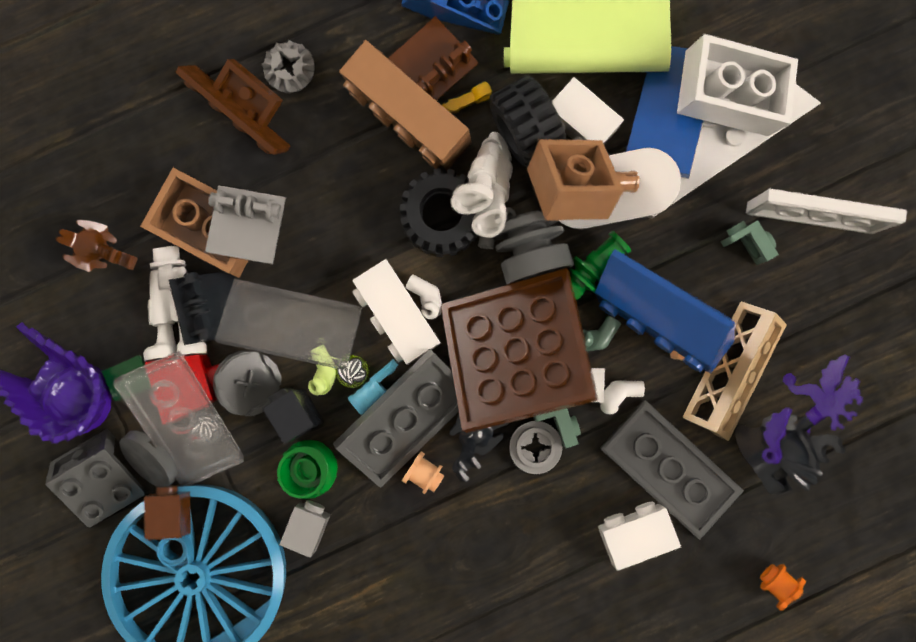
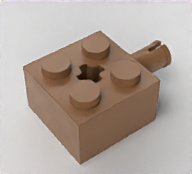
[527,140,640,220]

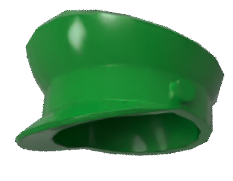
[277,440,338,499]

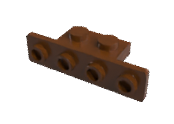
[175,59,290,155]

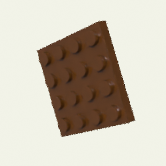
[441,268,599,433]

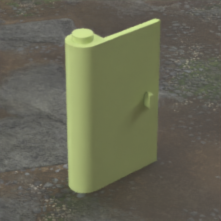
[504,0,671,74]

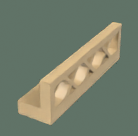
[683,301,787,441]

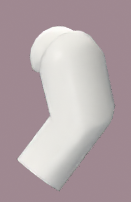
[405,274,442,320]
[600,380,645,415]

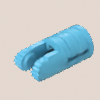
[348,359,398,415]

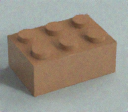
[140,168,249,278]

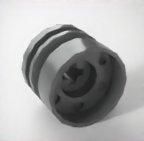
[493,211,574,285]

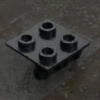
[168,271,247,345]

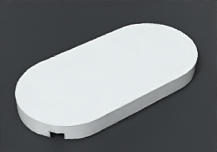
[559,148,681,229]

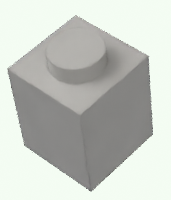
[279,500,331,558]

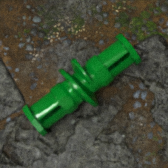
[568,230,631,300]

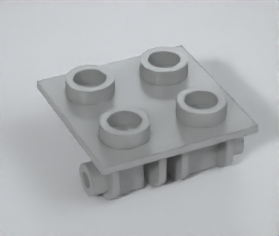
[205,185,286,264]

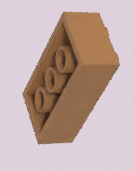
[339,40,472,171]

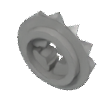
[262,40,315,93]
[509,421,562,474]

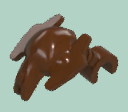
[55,219,138,272]

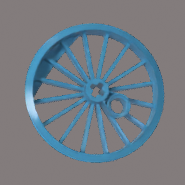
[101,484,286,642]

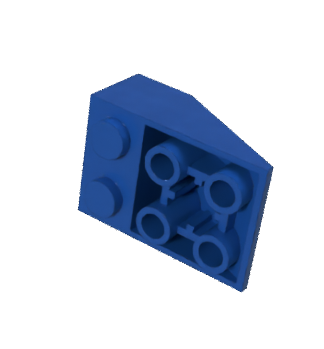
[401,0,509,35]

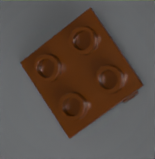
[388,16,479,101]

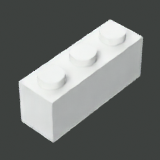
[352,259,441,365]

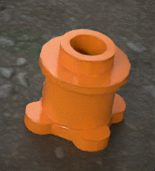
[760,564,806,611]

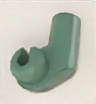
[583,316,621,351]

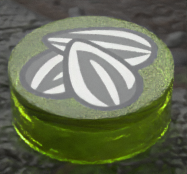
[336,355,370,388]

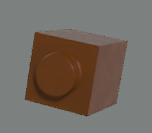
[144,486,191,540]

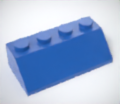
[595,249,736,374]

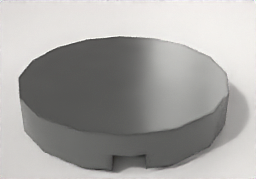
[213,350,281,416]
[119,431,178,487]

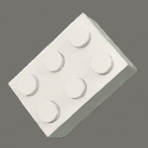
[677,34,798,136]

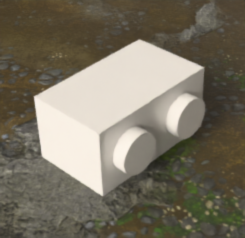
[552,77,624,144]
[598,501,681,571]

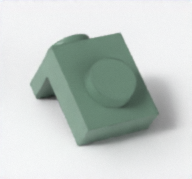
[721,220,779,265]
[533,408,581,448]

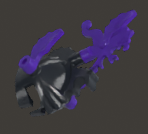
[735,355,863,495]

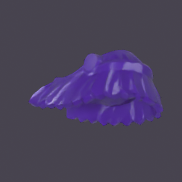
[0,322,112,444]

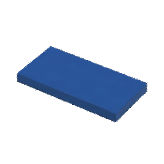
[626,46,704,179]

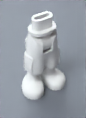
[451,132,513,237]
[143,246,207,362]

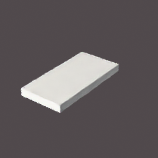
[746,189,907,234]

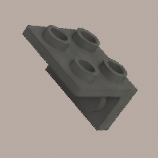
[45,428,145,527]

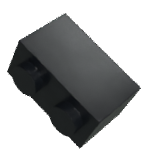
[262,387,324,444]

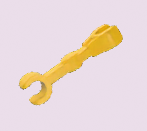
[442,82,492,114]

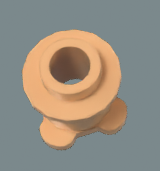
[402,451,445,494]

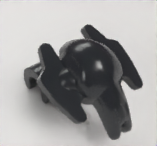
[449,416,509,482]

